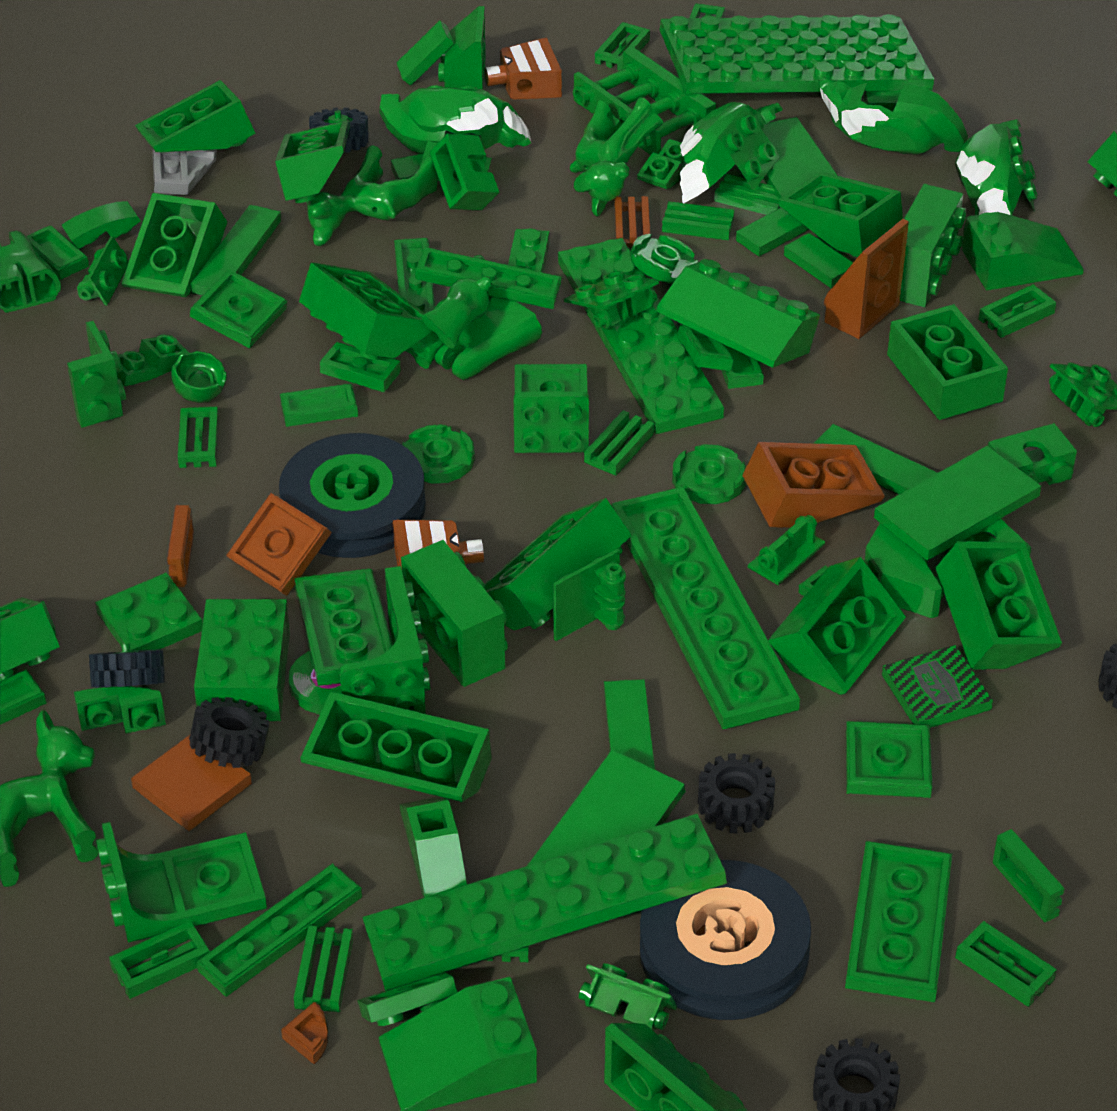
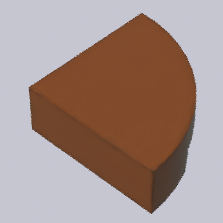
[281,1002,328,1064]

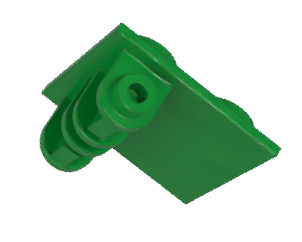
[563,271,659,329]
[1049,362,1117,427]
[553,549,626,641]

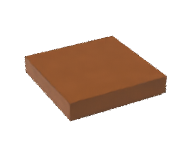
[226,493,332,596]
[131,735,252,831]

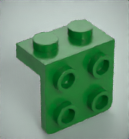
[67,320,126,428]

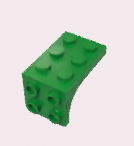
[514,364,589,453]
[339,566,430,714]
[96,822,267,943]

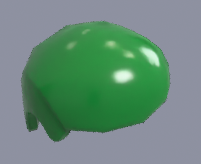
[171,351,227,403]

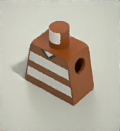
[484,37,562,100]
[393,520,484,569]

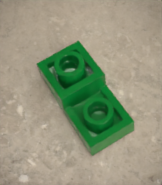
[637,138,686,189]
[62,201,141,249]
[117,335,189,386]
[74,687,166,734]

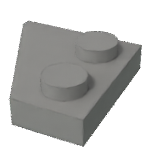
[152,149,217,195]

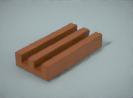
[614,196,650,247]
[167,505,194,587]

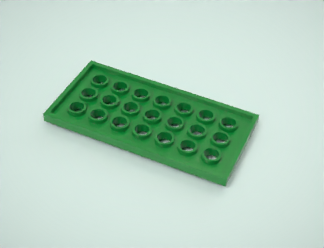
[659,14,935,94]

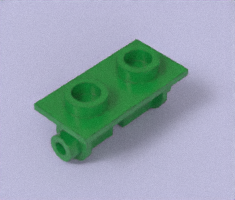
[77,236,129,306]
[747,515,826,585]
[579,963,677,1031]

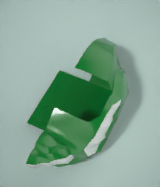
[819,80,968,155]
[379,85,531,154]
[680,102,783,203]
[955,119,1038,215]

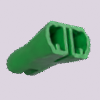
[0,230,61,313]
[435,296,542,380]

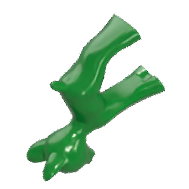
[570,98,663,217]
[307,145,437,246]
[406,255,492,369]
[0,710,98,887]

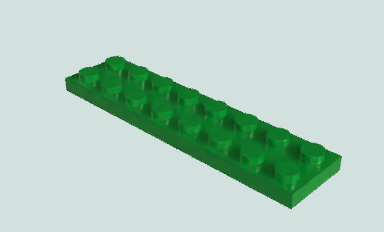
[558,238,724,435]
[612,487,800,730]
[362,814,727,990]

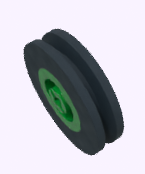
[279,433,426,558]

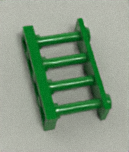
[573,47,716,155]

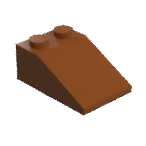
[824,219,909,339]
[742,442,885,528]

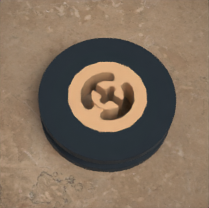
[640,860,811,1020]

